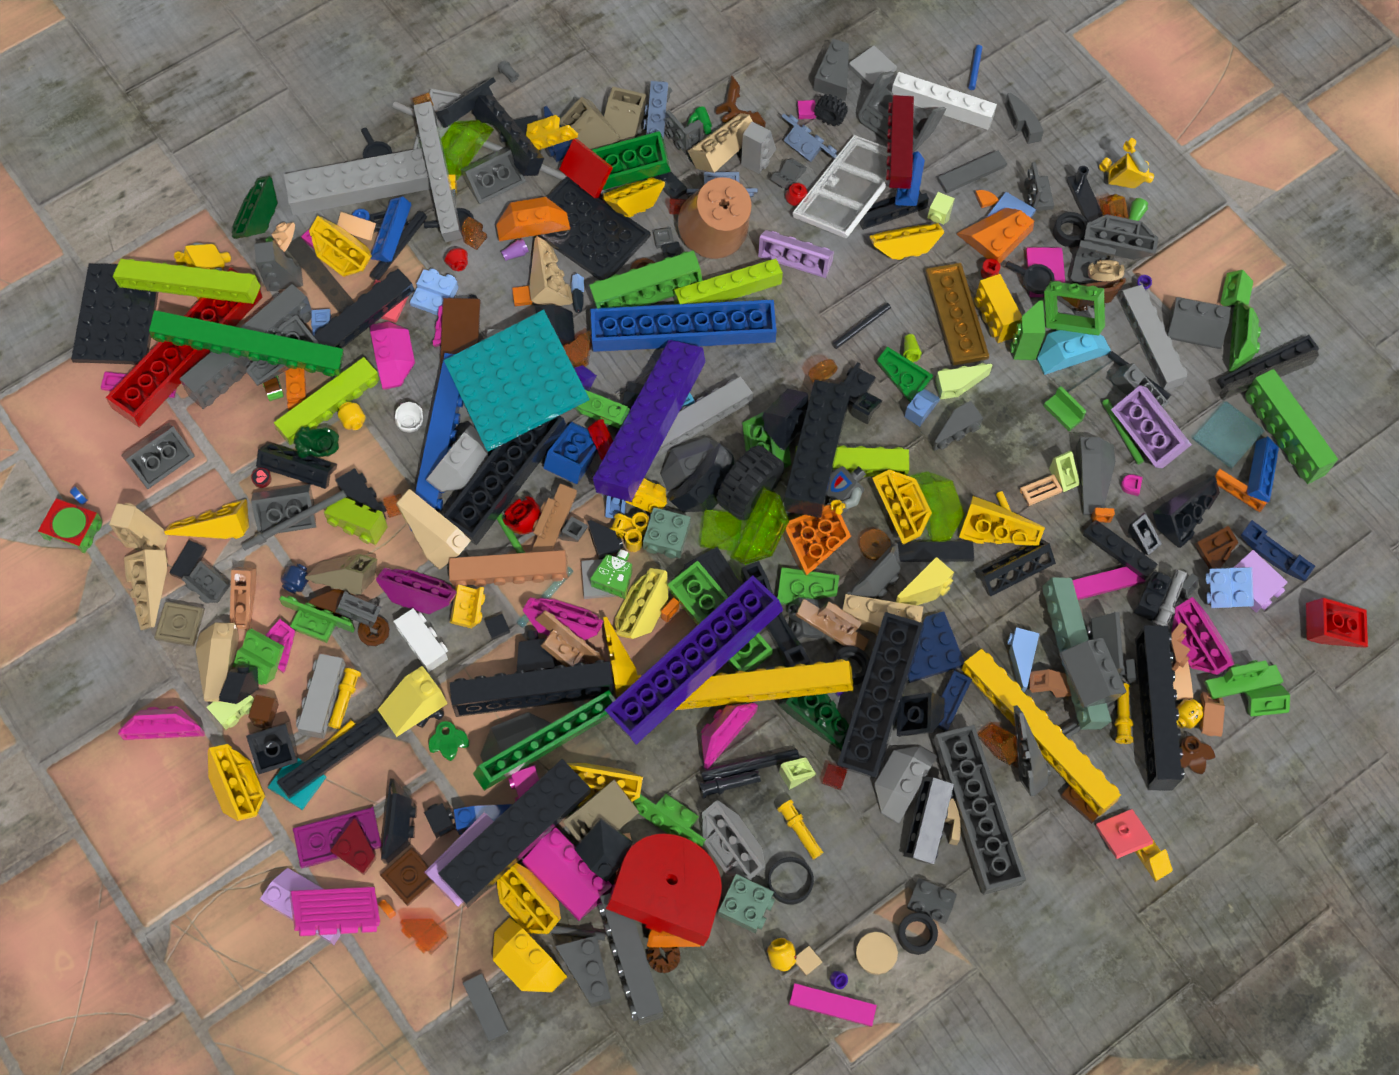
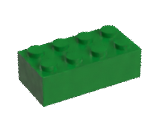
[592,131,671,190]

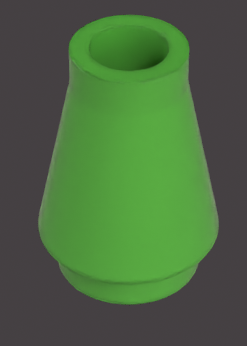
[1128,198,1148,221]

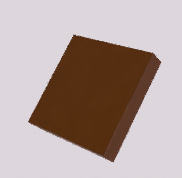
[380,847,433,906]

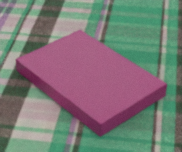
[1026,248,1065,297]

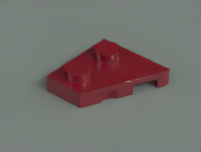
[330,819,377,875]

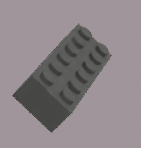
[598,893,663,1026]

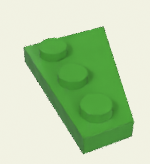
[778,567,839,605]

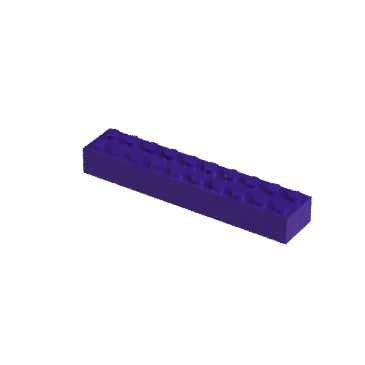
[593,340,706,502]
[605,576,783,745]

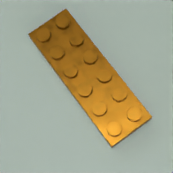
[926,263,989,366]

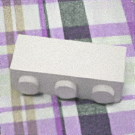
[394,608,448,673]

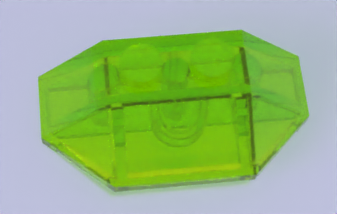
[441,120,494,181]
[910,472,964,542]
[730,488,789,565]

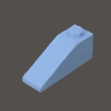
[1007,627,1039,693]

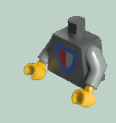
[827,466,866,515]

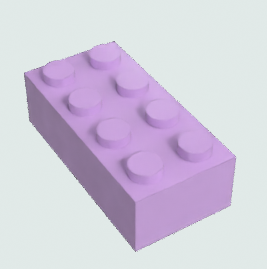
[1111,385,1192,468]

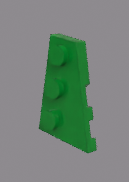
[877,347,933,402]

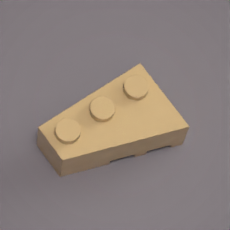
[109,503,169,550]

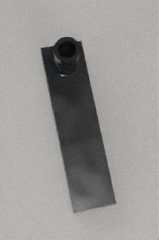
[1067,166,1104,223]

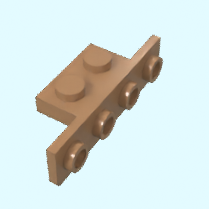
[531,484,577,553]
[796,599,869,651]
[535,611,605,667]

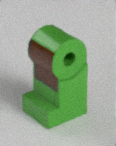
[263,375,284,401]

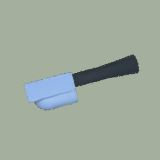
[571,274,584,313]

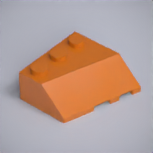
[957,208,1034,263]
[781,504,851,576]

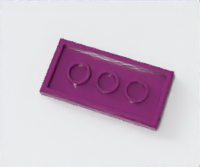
[293,807,382,869]

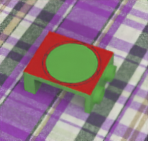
[38,498,103,553]

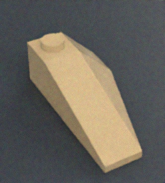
[529,236,573,306]
[396,489,471,569]
[124,550,168,630]

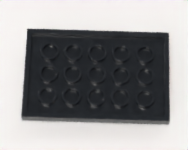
[536,176,651,280]
[71,263,159,365]

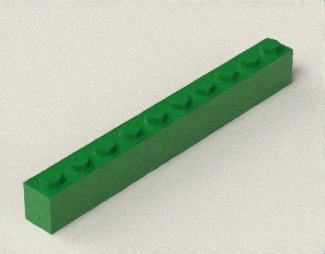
[149,310,344,377]

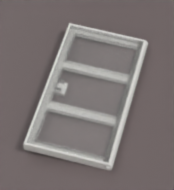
[793,135,890,238]

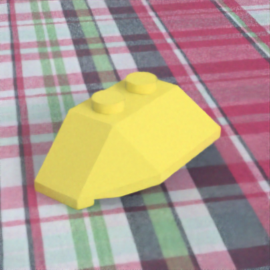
[615,568,668,639]

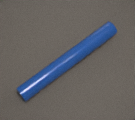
[968,45,983,90]

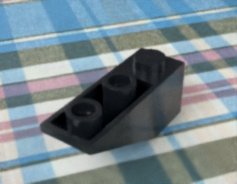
[335,468,387,520]

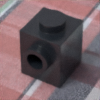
[424,803,455,839]

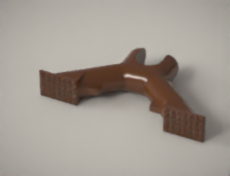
[715,75,766,128]

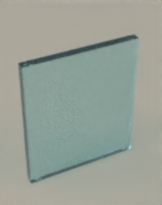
[1193,401,1265,469]

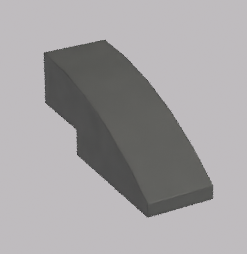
[1005,93,1044,144]

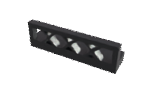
[435,77,496,128]
[854,190,929,230]
[256,442,337,489]
[975,539,1056,597]

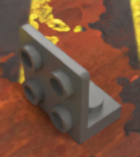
[665,110,703,155]
[1024,162,1054,211]

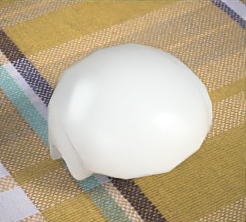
[395,402,423,433]

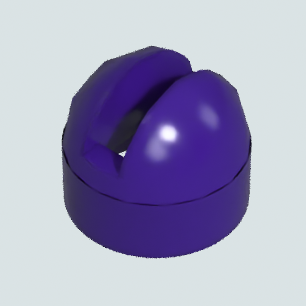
[1137,275,1152,290]
[829,971,848,989]

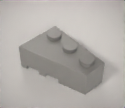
[741,122,776,174]

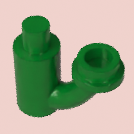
[685,106,712,135]

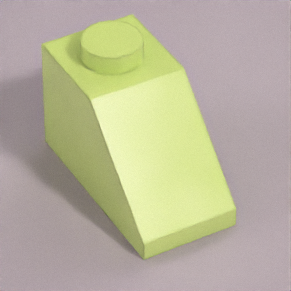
[927,192,955,225]

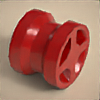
[981,258,1001,279]

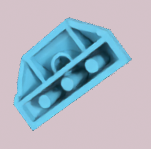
[1037,330,1111,375]

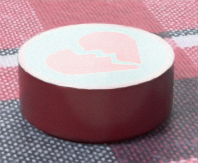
[251,468,272,488]

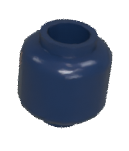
[281,564,309,594]

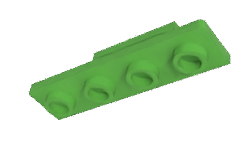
[279,596,355,643]
[1205,660,1283,699]
[633,794,706,848]

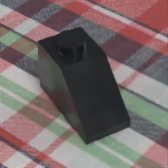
[587,520,624,559]
[219,663,259,704]

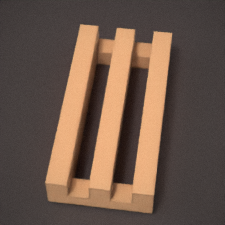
[1019,474,1062,506]

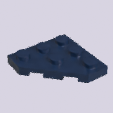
[908,611,964,683]

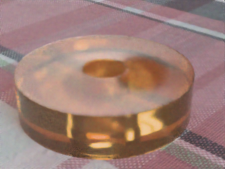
[808,359,838,383]
[859,529,891,560]

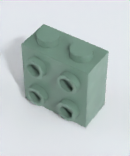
[643,508,691,558]
[718,874,775,934]

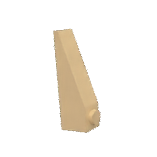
[195,623,239,702]

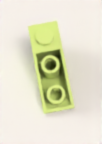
[935,363,992,400]

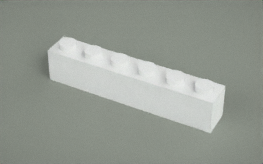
[892,72,997,130]

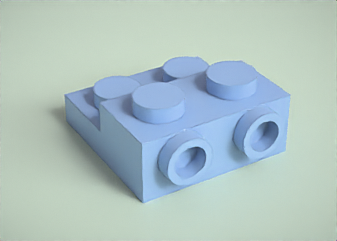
[410,269,458,315]
[1206,567,1254,608]

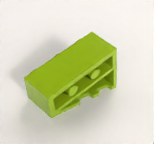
[324,498,388,546]

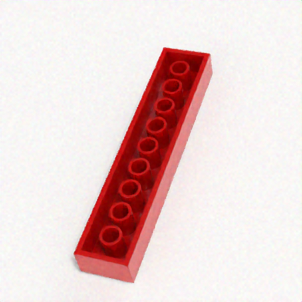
[105,267,263,428]

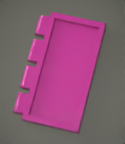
[290,887,380,936]

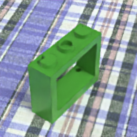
[1044,281,1105,336]
[574,390,630,430]

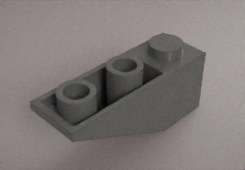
[1111,363,1168,409]
[933,401,983,451]

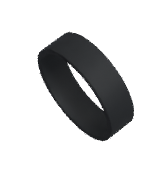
[768,857,814,905]

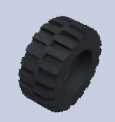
[716,446,784,520]

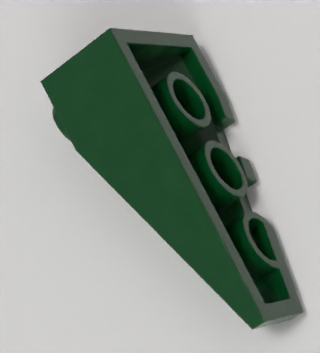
[778,694,849,751]

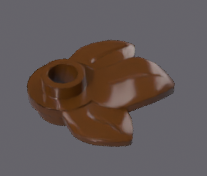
[1180,736,1216,775]

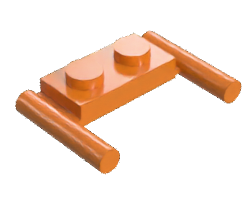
[285,368,307,410]

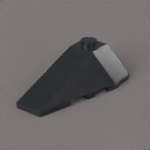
[1153,476,1220,548]

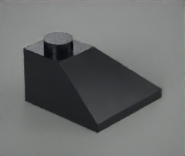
[574,818,633,882]

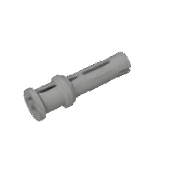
[1152,569,1187,629]

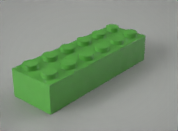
[589,250,702,309]
[1245,369,1338,484]
[667,561,772,672]

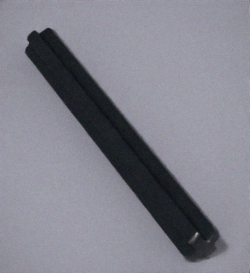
[370,211,427,281]
[701,748,799,782]

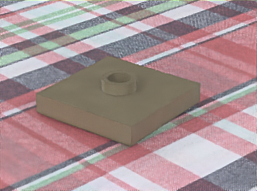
[154,602,205,647]

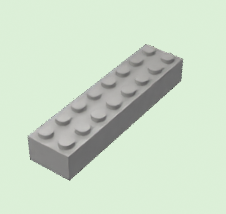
[284,148,432,215]

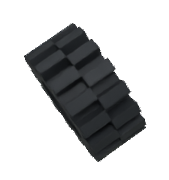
[814,94,848,126]

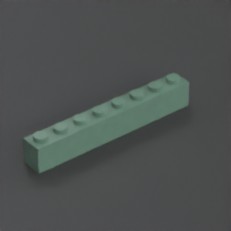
[1042,577,1111,730]

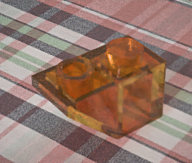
[563,331,592,368]
[400,919,449,955]

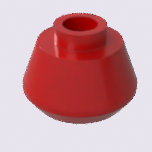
[785,183,809,206]
[444,248,468,271]

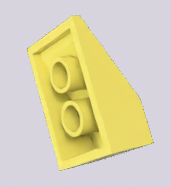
[896,557,954,606]
[378,666,448,737]

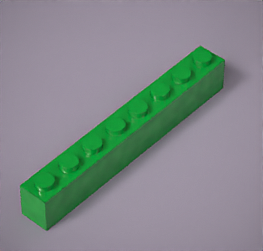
[473,690,615,791]

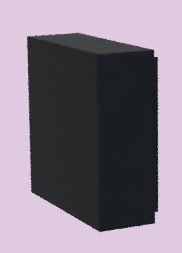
[484,614,510,640]

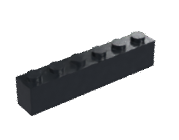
[313,269,415,349]

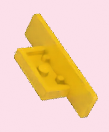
[526,115,578,150]

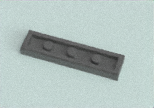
[937,150,1007,194]

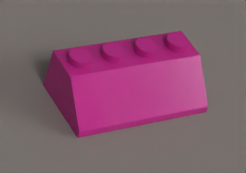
[522,828,613,921]

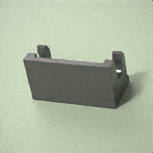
[336,591,381,627]

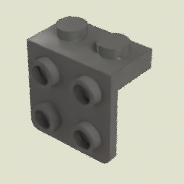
[1070,241,1116,285]

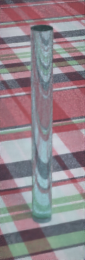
[517,567,574,628]

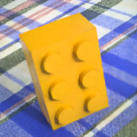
[974,274,1022,343]

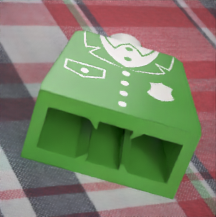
[590,550,633,599]

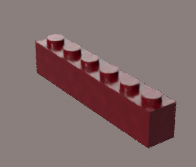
[886,95,914,189]

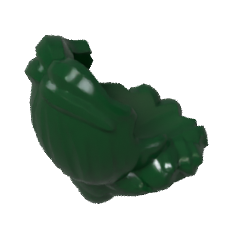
[293,426,339,458]

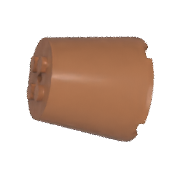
[678,177,751,259]

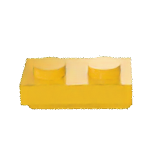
[625,478,667,513]
[450,585,485,629]

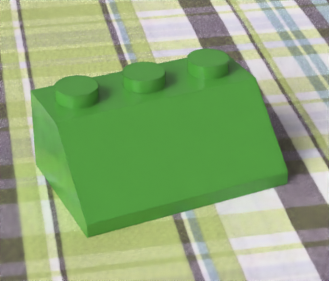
[1010,300,1045,360]
[742,412,791,468]

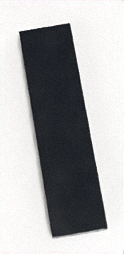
[897,541,974,562]

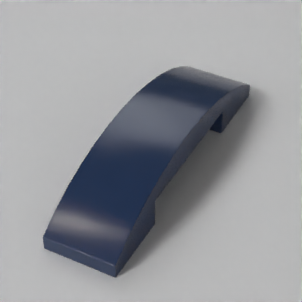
[1241,520,1315,581]

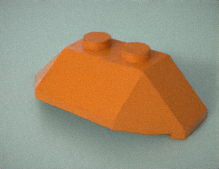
[496,197,570,242]

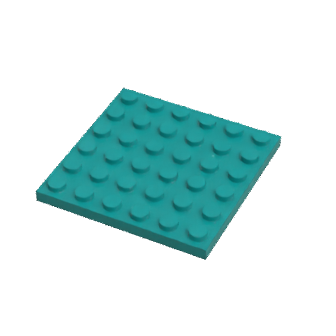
[444,310,590,451]

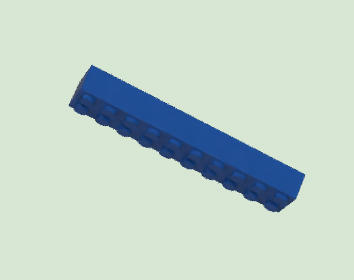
[591,300,777,352]

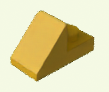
[1135,840,1173,882]

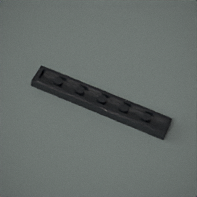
[1217,335,1319,396]
[277,711,388,799]

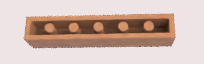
[449,550,568,587]

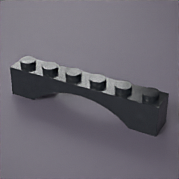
[472,95,544,176]
[741,561,810,668]

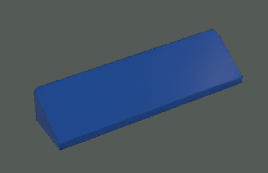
[895,151,925,206]
[370,196,411,262]
[1247,436,1279,502]

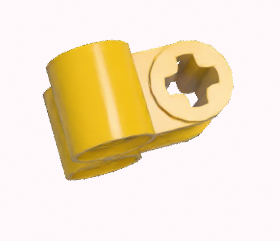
[609,512,649,552]

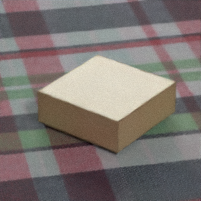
[795,946,822,976]

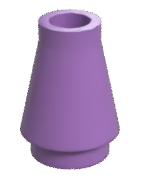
[501,239,529,261]

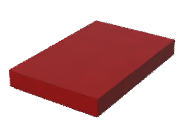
[559,139,613,198]

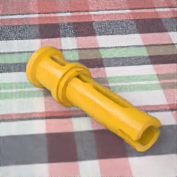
[328,668,361,729]
[1115,683,1134,744]
[777,800,824,860]

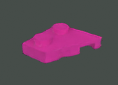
[265,619,296,674]

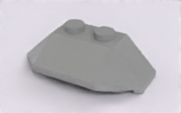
[426,425,490,492]
[874,746,938,824]
[702,800,765,880]

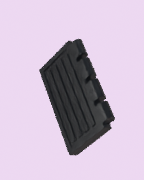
[679,547,742,597]

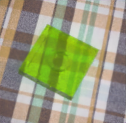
[700,510,742,551]

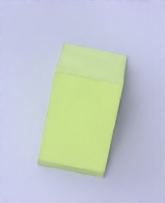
[1049,451,1080,492]
[779,757,816,790]

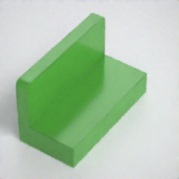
[1220,270,1253,306]
[1043,386,1086,431]
[1243,684,1290,717]

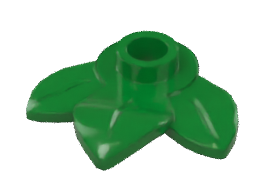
[429,721,469,761]

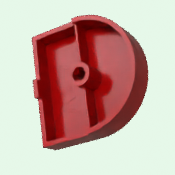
[606,834,722,946]

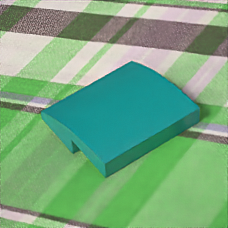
[267,758,327,810]

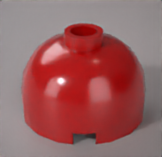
[503,496,542,535]

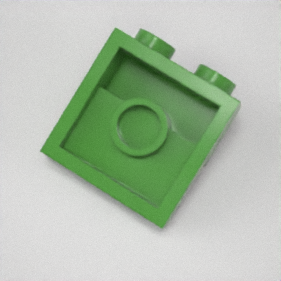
[233,628,285,685]

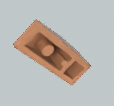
[230,567,257,629]

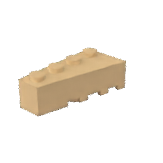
[688,113,753,173]
[843,594,923,636]

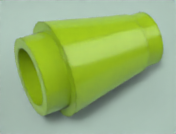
[903,334,922,362]

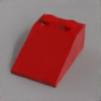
[1306,598,1368,648]

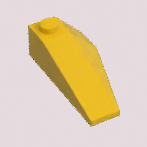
[959,496,1045,545]
[164,499,249,539]
[603,617,641,697]

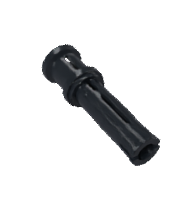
[698,769,761,799]

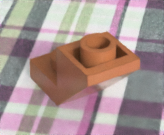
[1170,622,1190,671]
[1030,669,1071,698]
[1199,692,1225,737]

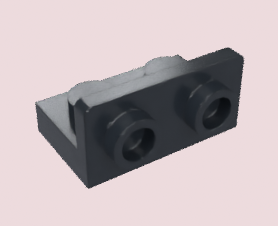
[840,362,876,406]

